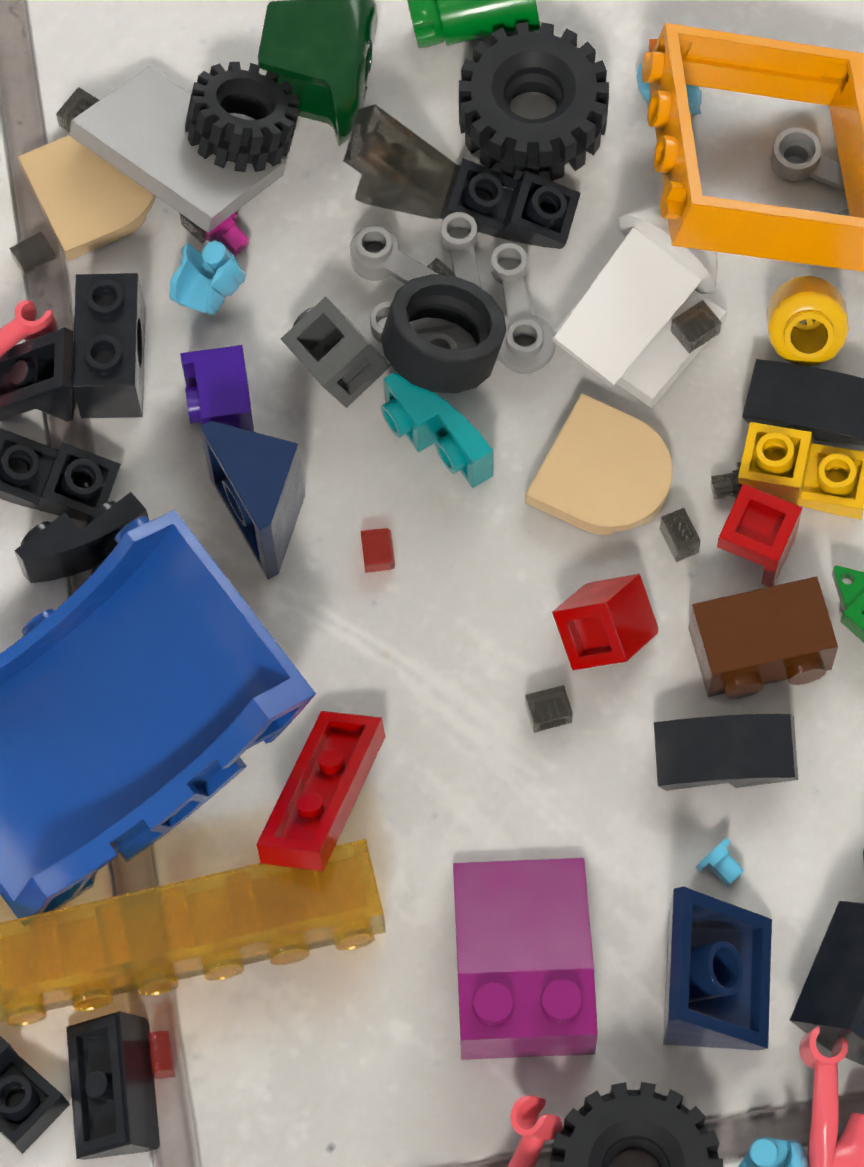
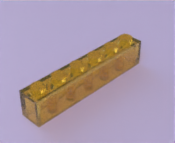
[0,839,386,1026]

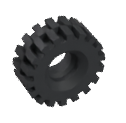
[459,22,609,181]
[550,1082,723,1167]

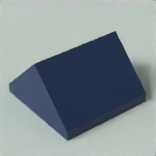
[200,421,305,580]
[663,886,772,1050]

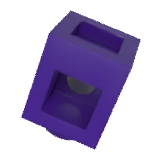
[180,345,254,432]

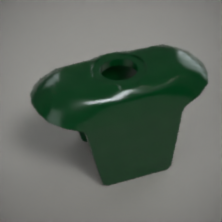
[258,0,377,146]

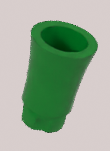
[407,0,541,48]

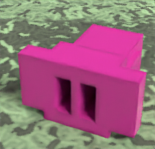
[206,212,249,256]

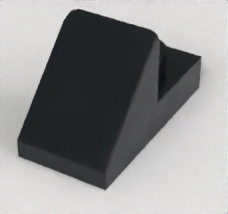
[0,327,74,422]

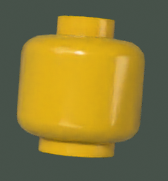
[766,275,849,366]

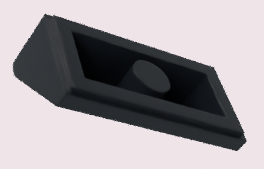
[66,1011,160,1160]

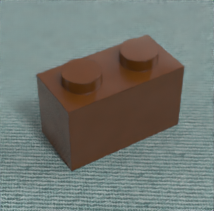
[688,576,838,699]

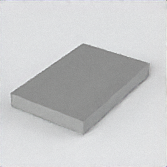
[69,66,286,233]

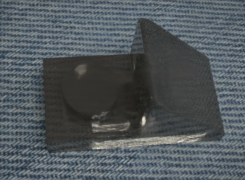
[343,104,457,220]

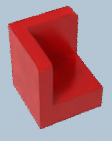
[717,483,803,587]
[552,573,658,671]

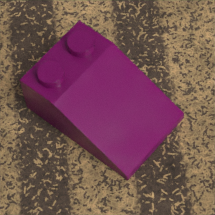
[453,858,598,1060]

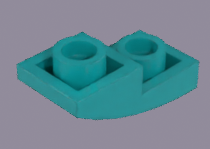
[381,372,493,488]

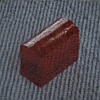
[360,528,395,573]
[149,1031,175,1080]

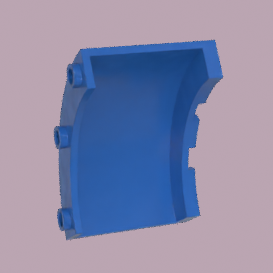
[0,510,316,928]

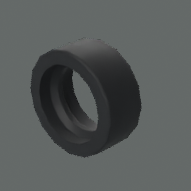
[381,274,507,393]

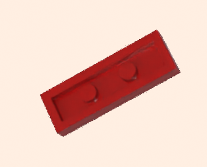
[256,711,386,872]

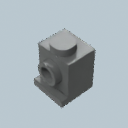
[281,296,391,408]

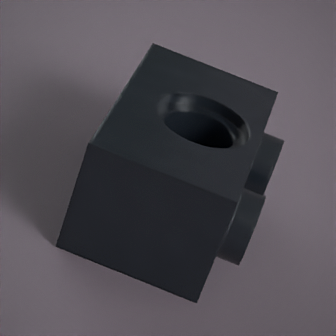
[72,273,145,419]

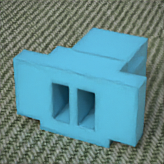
[695,837,744,887]

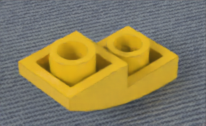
[738,422,864,520]

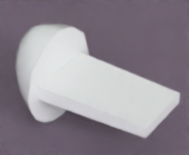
[552,205,718,388]

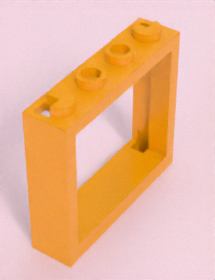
[641,23,864,272]

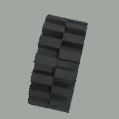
[185,62,300,172]

